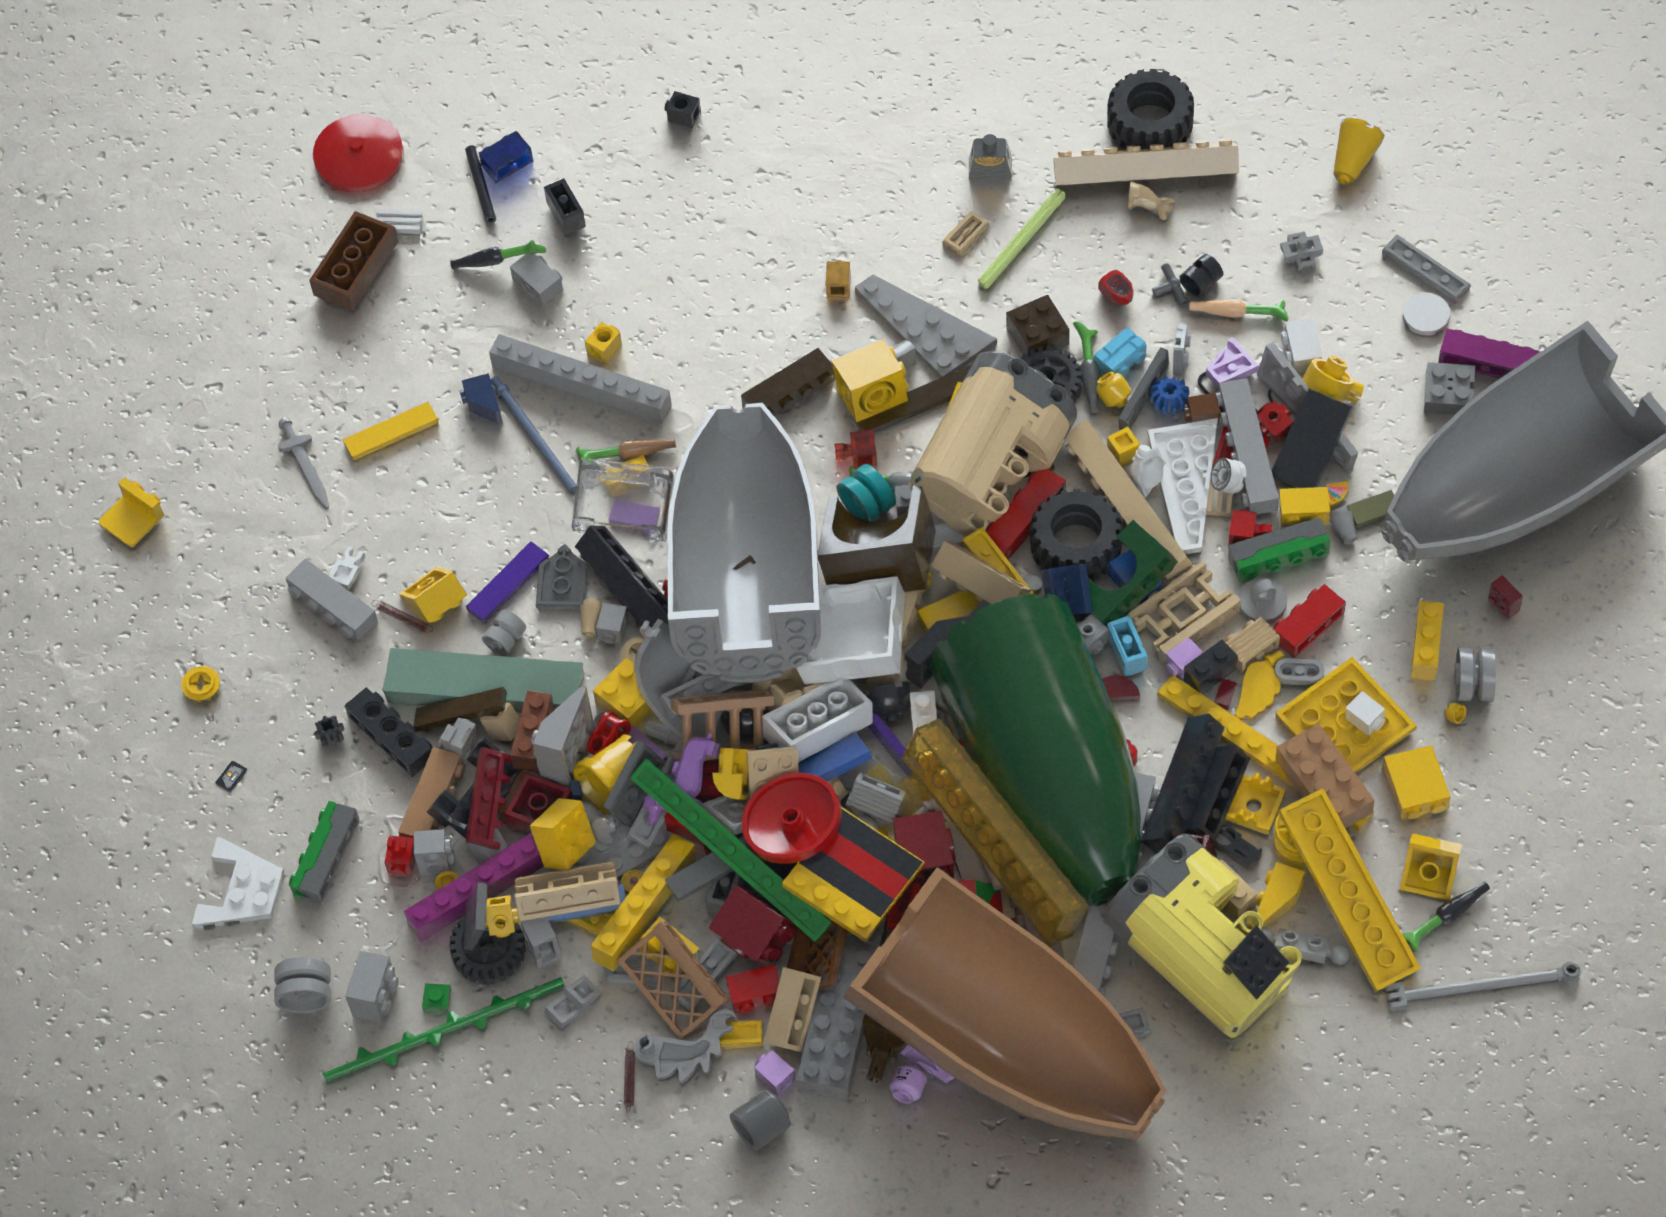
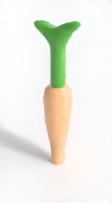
[1189,299,1289,322]

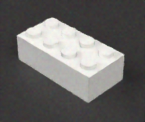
[762,680,873,762]

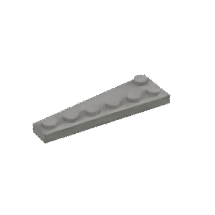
[1257,342,1359,471]

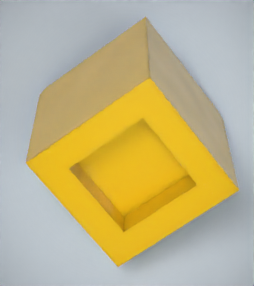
[1107,427,1140,468]

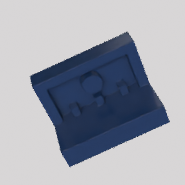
[1041,564,1093,615]

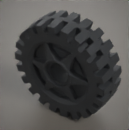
[1021,346,1082,404]
[449,915,526,985]

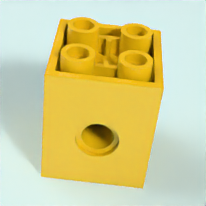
[832,339,909,422]

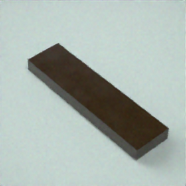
[413,687,507,732]

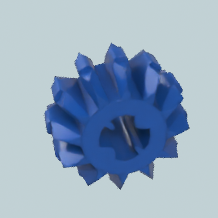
[1150,374,1190,415]

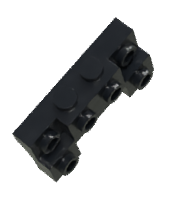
[426,737,523,839]

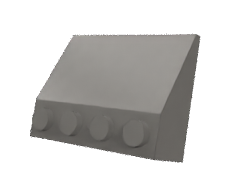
[531,686,595,790]

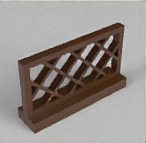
[787,916,848,991]

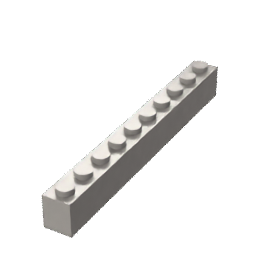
[1073,772,1159,996]

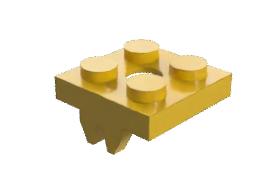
[1225,773,1286,835]

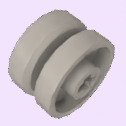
[1454,647,1496,702]
[274,957,331,1013]

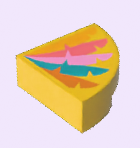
[1325,481,1349,509]

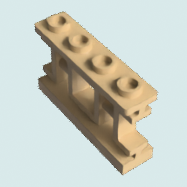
[1128,561,1241,666]
[515,861,620,921]

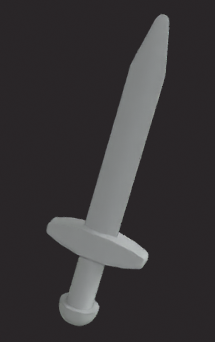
[278,417,329,508]

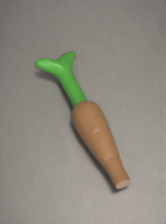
[576,438,676,468]

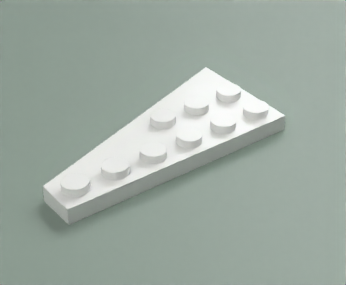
[1148,418,1218,554]

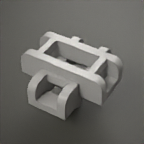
[1280,231,1323,271]

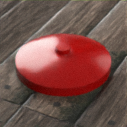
[313,114,404,193]
[742,773,842,864]

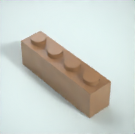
[398,747,465,838]

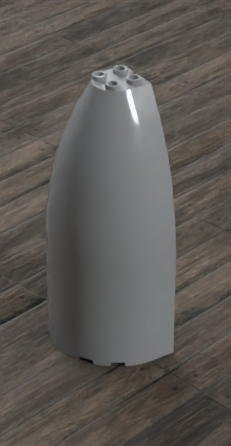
[1382,320,1666,562]
[667,403,821,683]

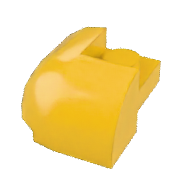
[712,748,752,800]

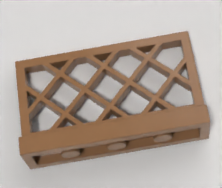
[617,921,730,1040]

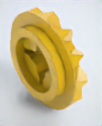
[181,666,221,703]

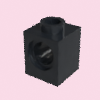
[664,91,701,129]

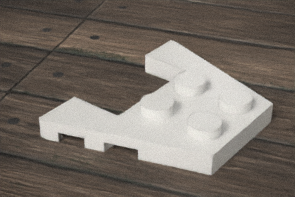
[192,837,285,929]

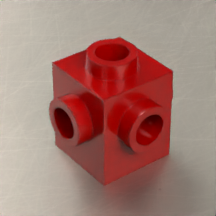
[1257,401,1293,442]

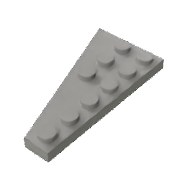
[855,274,997,378]

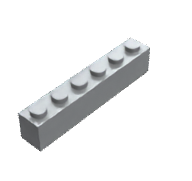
[1216,378,1279,514]

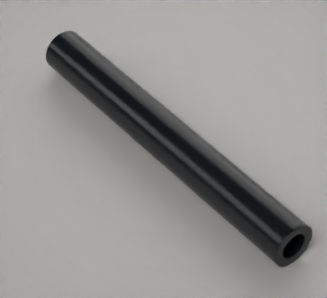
[465,145,496,223]

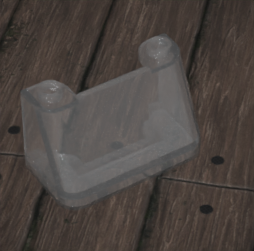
[571,459,675,542]

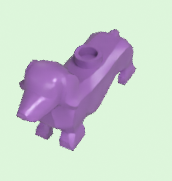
[643,733,721,826]

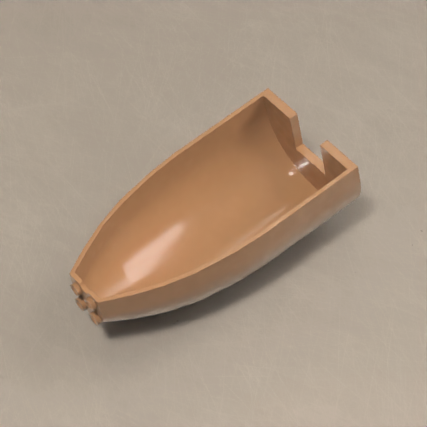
[844,867,1166,1141]

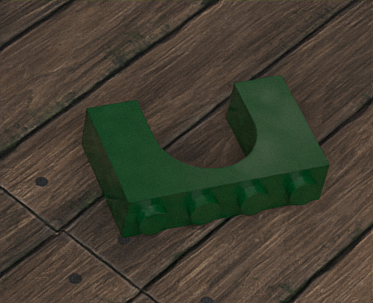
[1088,520,1178,627]

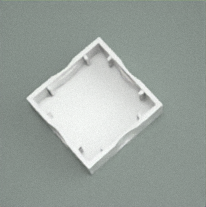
[797,576,905,685]

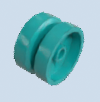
[836,464,896,522]

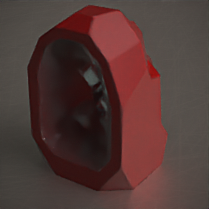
[1098,269,1134,305]

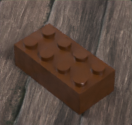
[309,211,398,311]

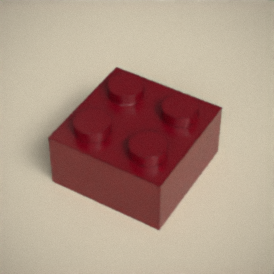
[1488,575,1523,619]

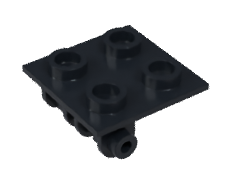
[1222,925,1289,1000]

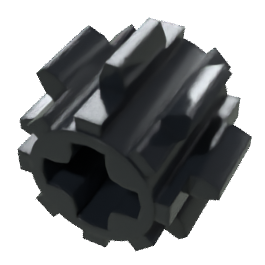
[314,716,345,747]

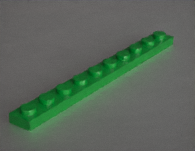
[630,759,833,942]

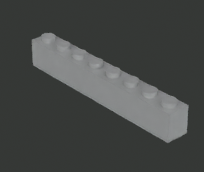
[489,334,672,424]

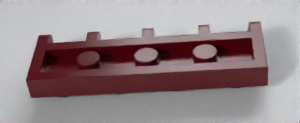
[466,747,512,850]

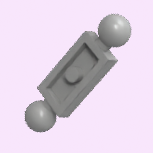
[1261,927,1350,965]

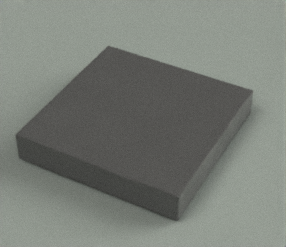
[464,883,488,950]

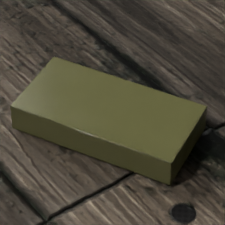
[1347,490,1394,529]

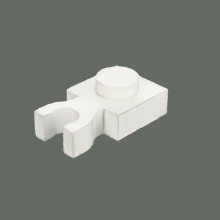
[328,546,365,591]

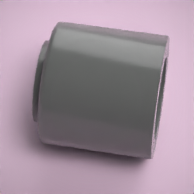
[729,1090,791,1152]

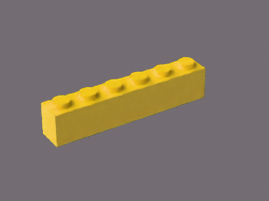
[591,834,696,972]

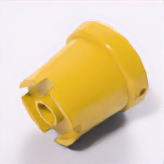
[573,735,636,814]

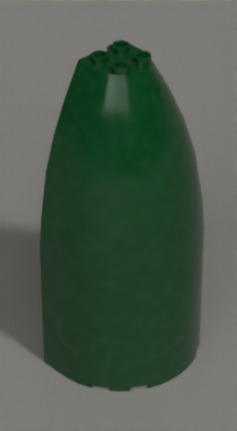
[931,594,1141,907]

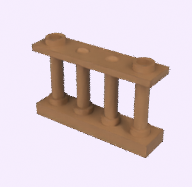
[671,690,774,762]

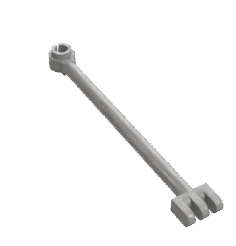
[1385,962,1581,1011]

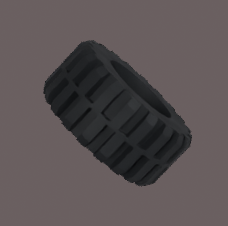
[1107,69,1194,150]
[1030,489,1122,581]

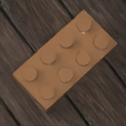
[1275,723,1375,829]

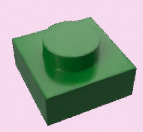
[422,983,451,1012]

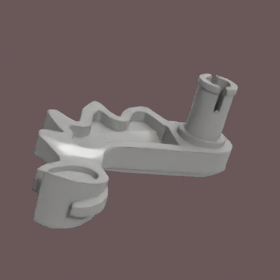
[634,1007,738,1084]

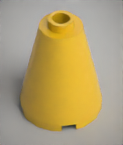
[1333,118,1385,185]

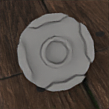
[1239,578,1287,624]

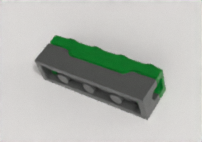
[1228,517,1331,581]
[289,801,360,905]

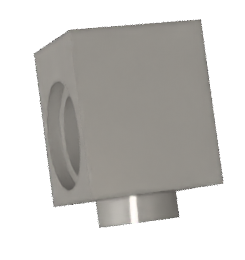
[596,603,629,644]

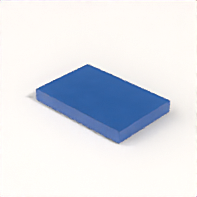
[798,733,872,782]

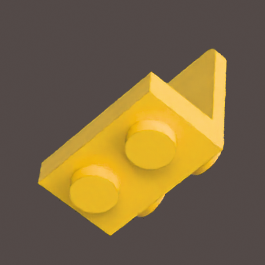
[99,477,164,547]

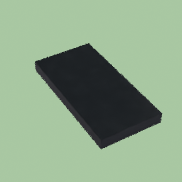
[1271,389,1353,488]

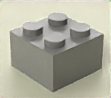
[345,951,398,1023]

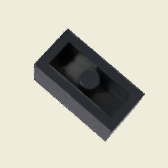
[544,178,586,236]
[1183,639,1238,695]

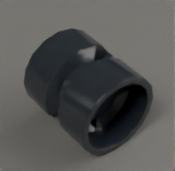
[1179,254,1224,297]

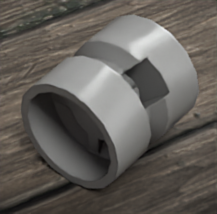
[482,610,526,656]

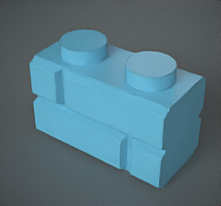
[1093,327,1147,377]
[1107,616,1148,676]

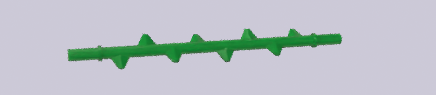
[323,977,565,1083]

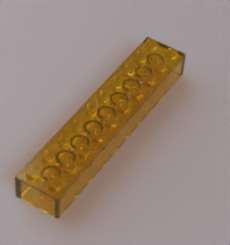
[902,719,1089,947]

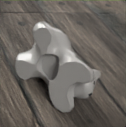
[581,794,620,845]

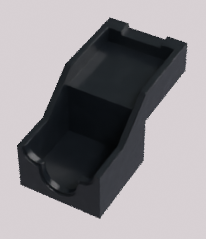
[904,600,990,689]

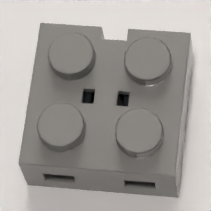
[1424,362,1475,414]

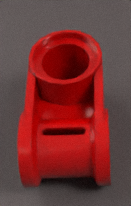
[586,711,631,755]

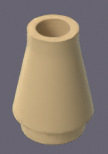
[580,599,602,637]

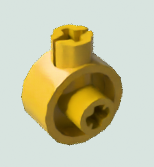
[1302,355,1364,404]

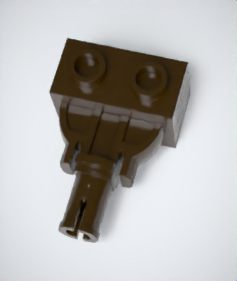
[862,1014,908,1084]

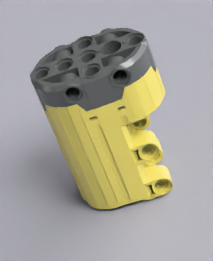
[1101,834,1302,1038]

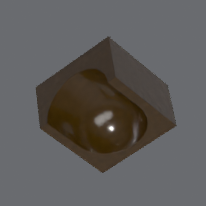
[818,485,936,592]

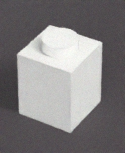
[1345,691,1385,736]

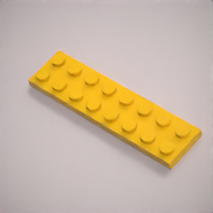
[1278,788,1421,992]

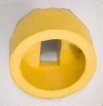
[1444,703,1466,724]

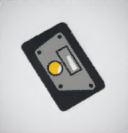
[215,761,247,791]

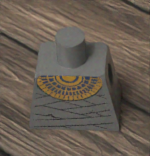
[969,134,1012,178]

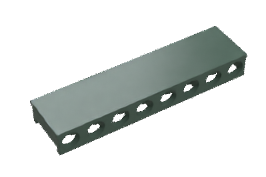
[382,648,584,713]

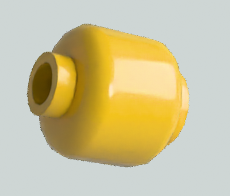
[1096,372,1131,408]

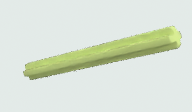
[978,188,1065,289]

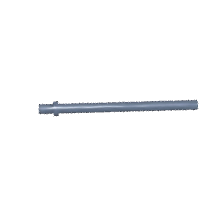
[491,376,578,493]

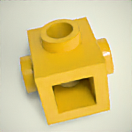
[485,895,519,937]

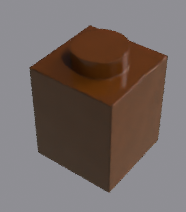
[1183,393,1220,425]

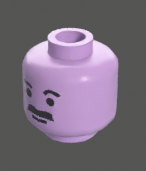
[889,1063,927,1104]

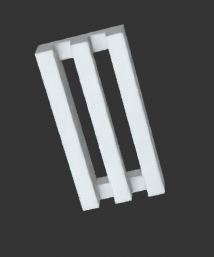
[376,210,423,234]

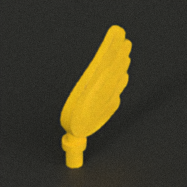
[1235,650,1285,720]

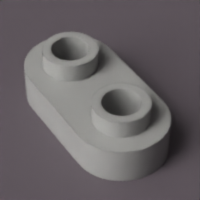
[1275,658,1324,686]

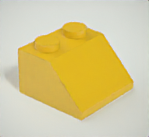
[399,567,467,623]
[1399,833,1462,901]

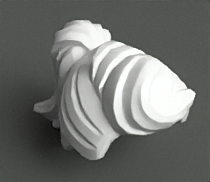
[1127,445,1166,498]

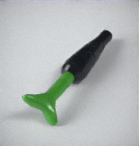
[450,240,546,269]
[1402,881,1490,952]

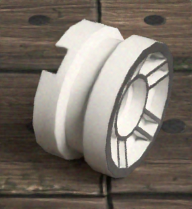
[1210,458,1246,494]

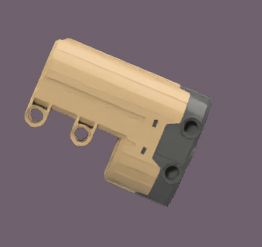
[909,352,1077,537]

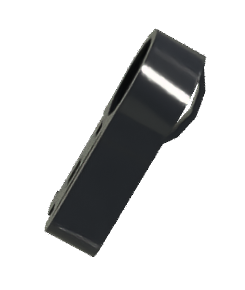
[1212,825,1262,870]

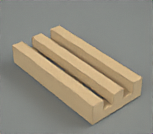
[942,211,989,257]
[1206,481,1233,517]

